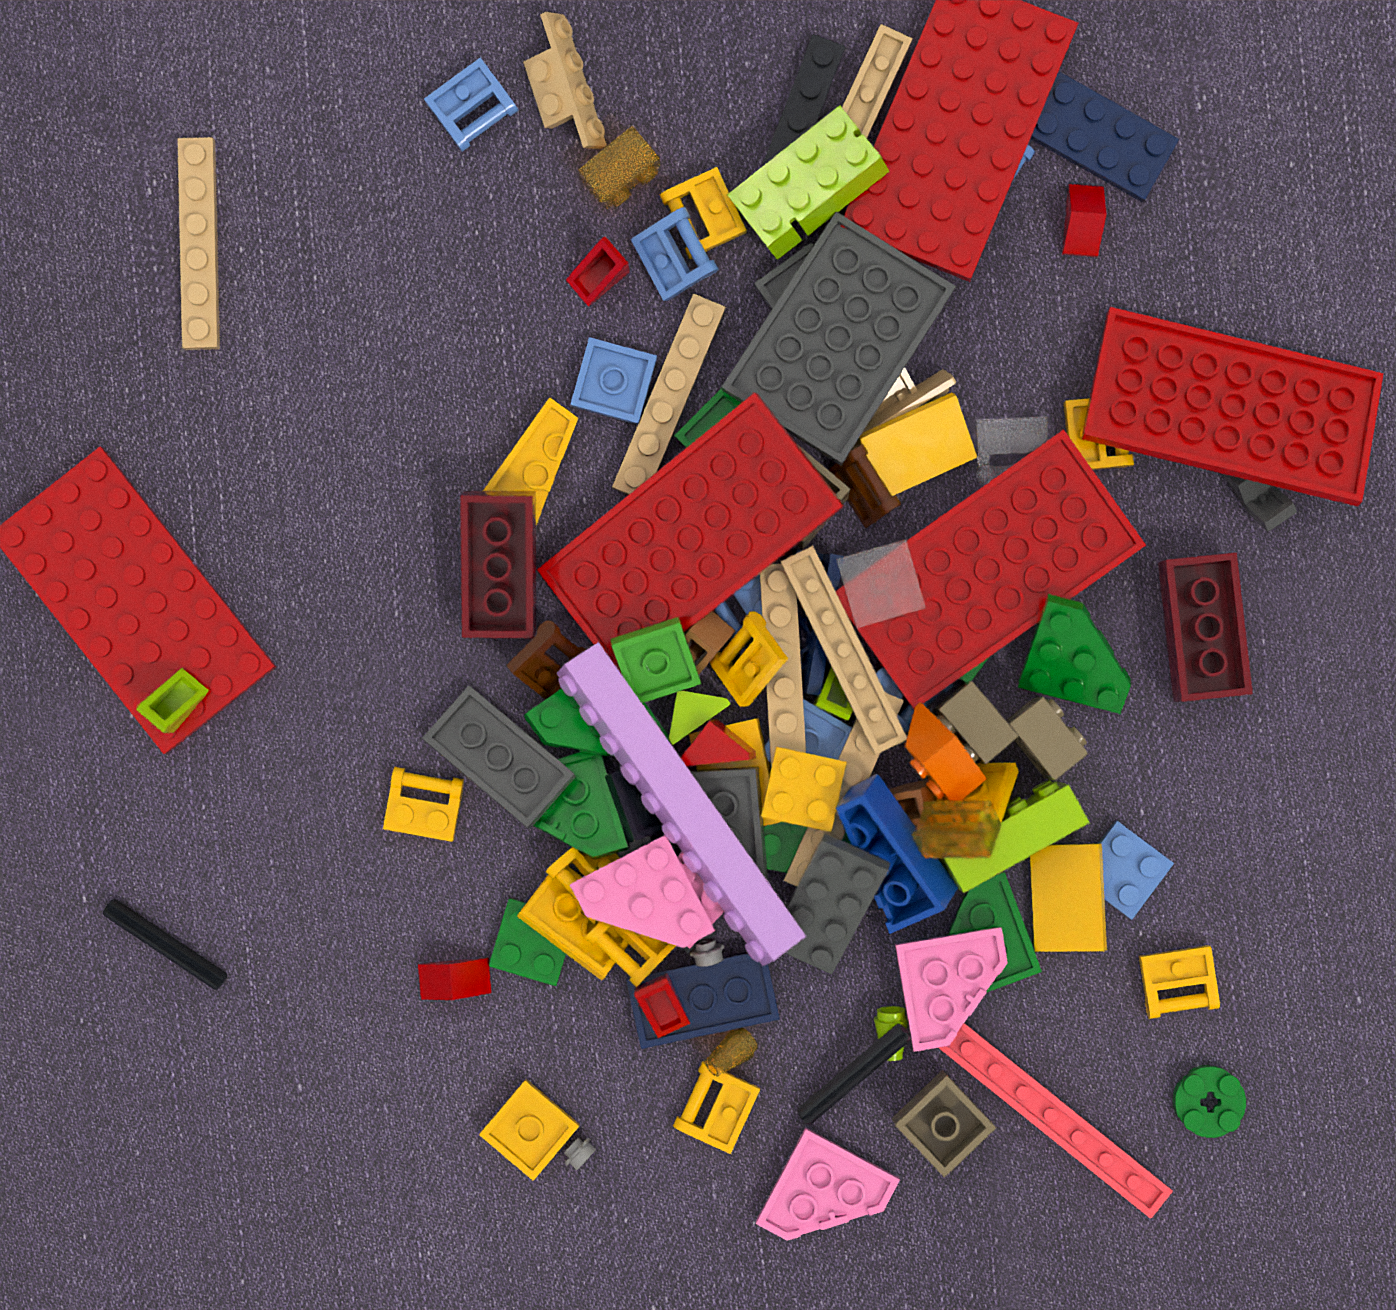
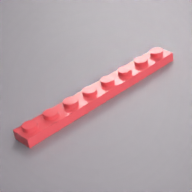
[938,1023,1173,1219]

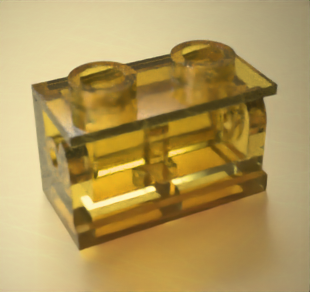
[578,125,660,209]
[912,801,1001,859]

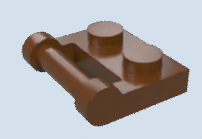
[828,444,901,529]
[506,620,586,700]

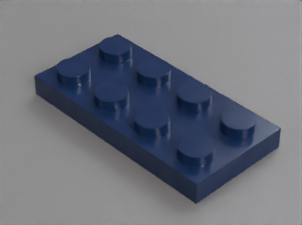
[1031,71,1179,203]
[626,952,780,1049]

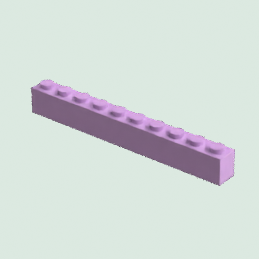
[557,642,806,966]

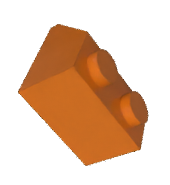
[905,702,987,807]

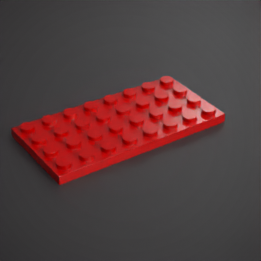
[841,0,1078,282]
[1081,307,1384,507]
[537,393,844,675]
[835,429,1146,710]
[0,446,277,754]

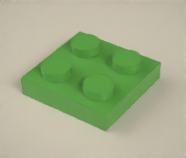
[610,617,701,703]

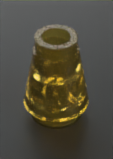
[705,1028,758,1077]

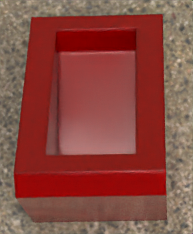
[1062,184,1107,257]
[566,236,630,306]
[681,719,756,766]
[418,957,492,1000]
[634,973,690,1038]

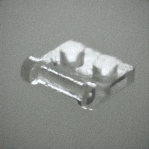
[975,416,1048,484]

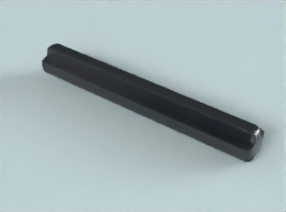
[103,899,227,990]
[798,1024,911,1125]

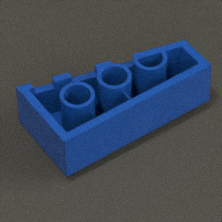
[836,774,958,934]

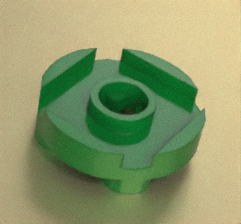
[1173,1065,1246,1138]

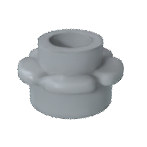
[690,938,724,967]
[564,1137,596,1170]

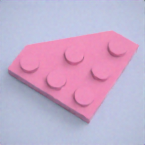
[570,835,715,947]
[895,927,1008,1052]
[756,1127,900,1241]

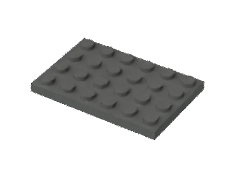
[721,212,956,466]

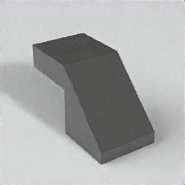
[1221,473,1297,532]

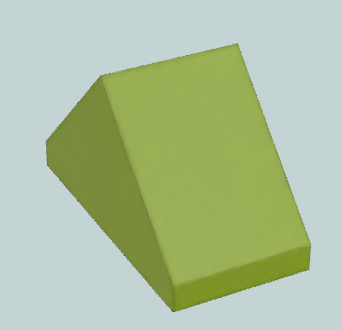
[813,665,853,721]
[136,668,209,733]
[669,690,731,745]

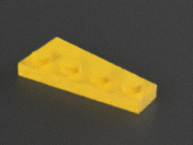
[483,397,578,525]

